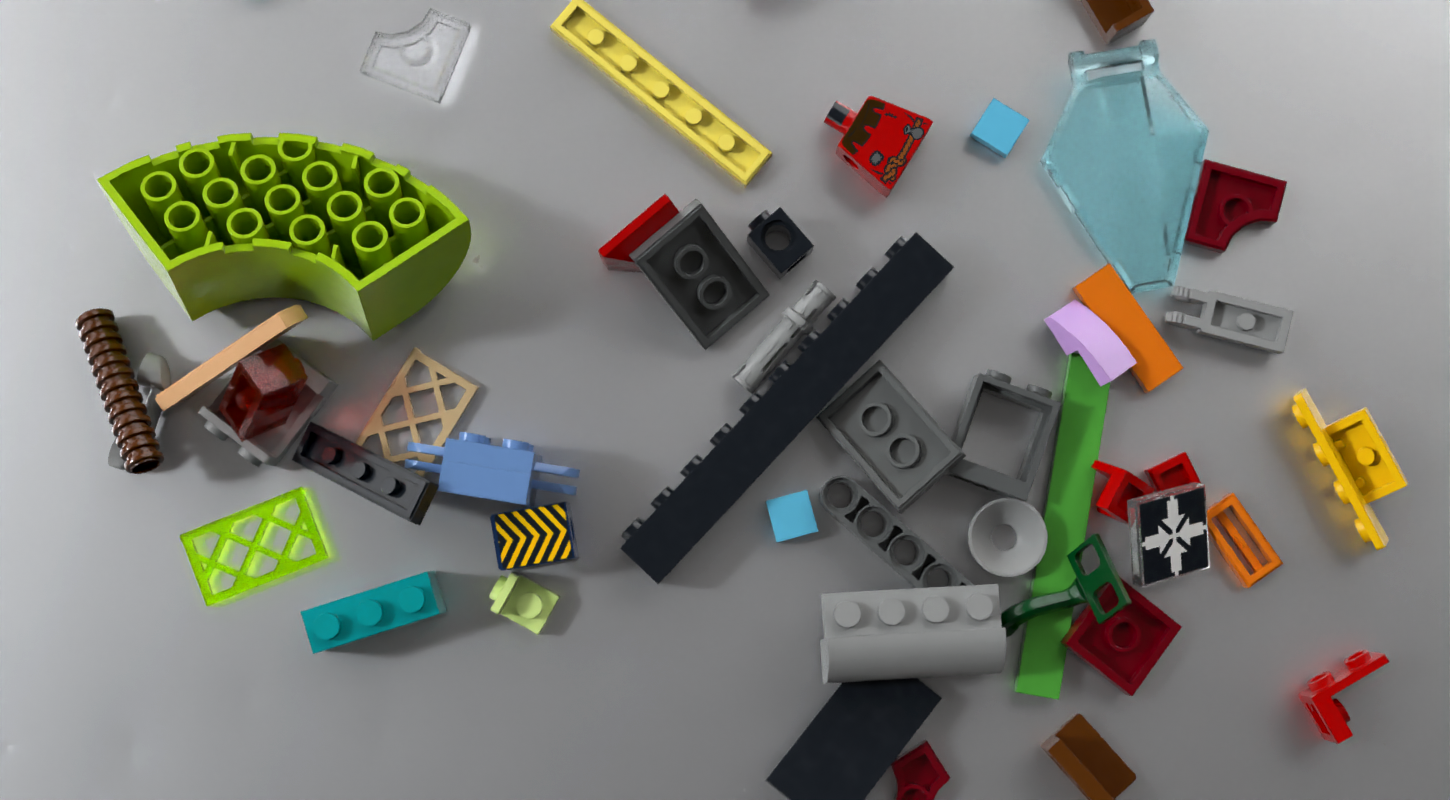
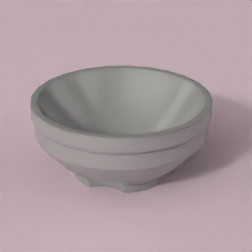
[968,498,1048,577]

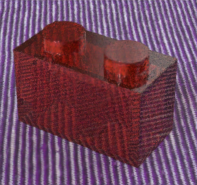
[219,343,308,442]

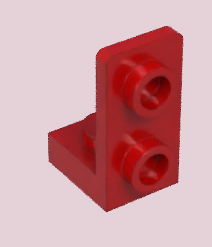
[1298,649,1389,744]

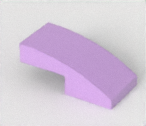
[1044,299,1137,387]

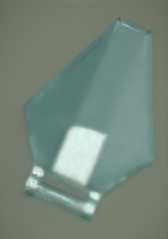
[1040,39,1209,294]

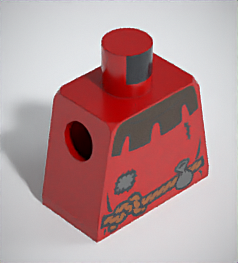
[824,96,933,198]

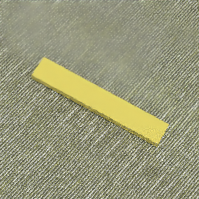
[550,0,773,188]

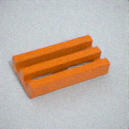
[1205,493,1283,588]

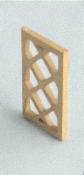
[355,347,479,477]

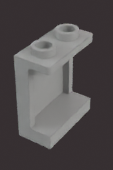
[198,339,338,467]

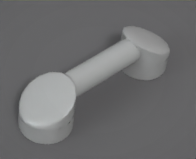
[108,352,171,470]

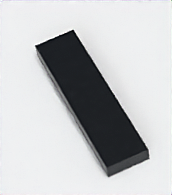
[292,421,439,525]

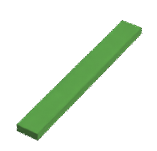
[1014,353,1110,700]

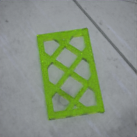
[179,486,329,606]

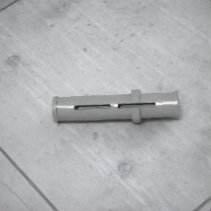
[731,280,836,394]

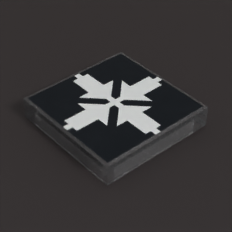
[1127,482,1210,587]

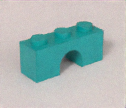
[301,571,447,654]

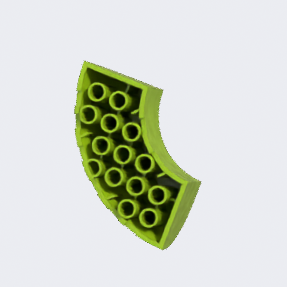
[97,133,471,341]

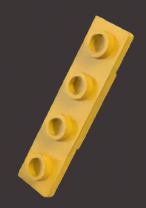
[1292,388,1408,551]

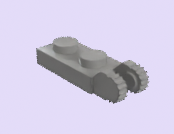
[1165,286,1294,354]

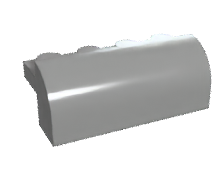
[820,584,1006,684]

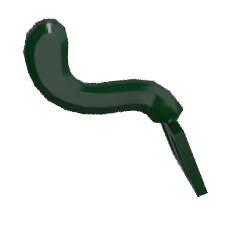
[1001,533,1132,637]

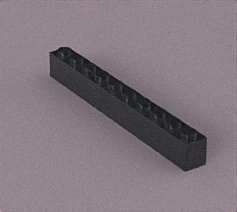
[620,232,954,584]

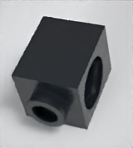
[747,207,814,279]

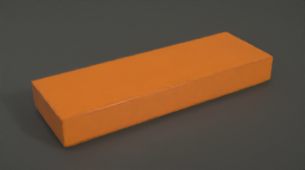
[1072,263,1183,393]

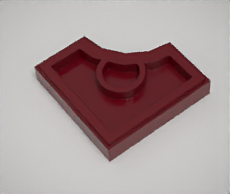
[1181,159,1287,253]

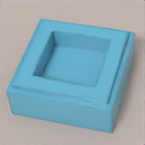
[970,98,1029,158]
[765,490,818,543]

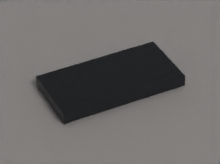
[765,678,942,800]

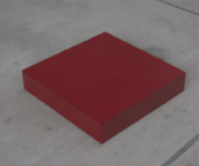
[1060,577,1182,696]

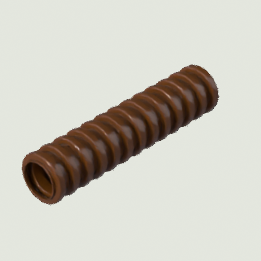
[75,308,164,474]

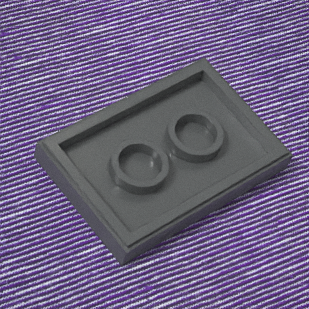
[629,199,770,350]
[816,359,966,514]

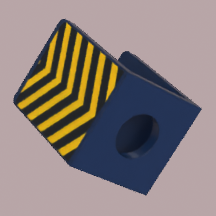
[490,502,579,571]

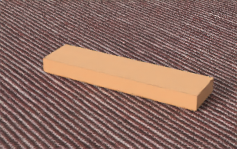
[155,304,309,412]

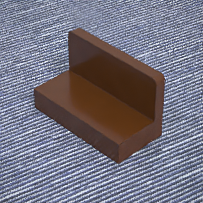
[1040,713,1136,800]

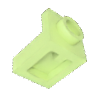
[489,571,561,635]

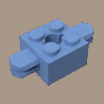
[404,432,580,507]

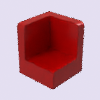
[1091,460,1155,527]

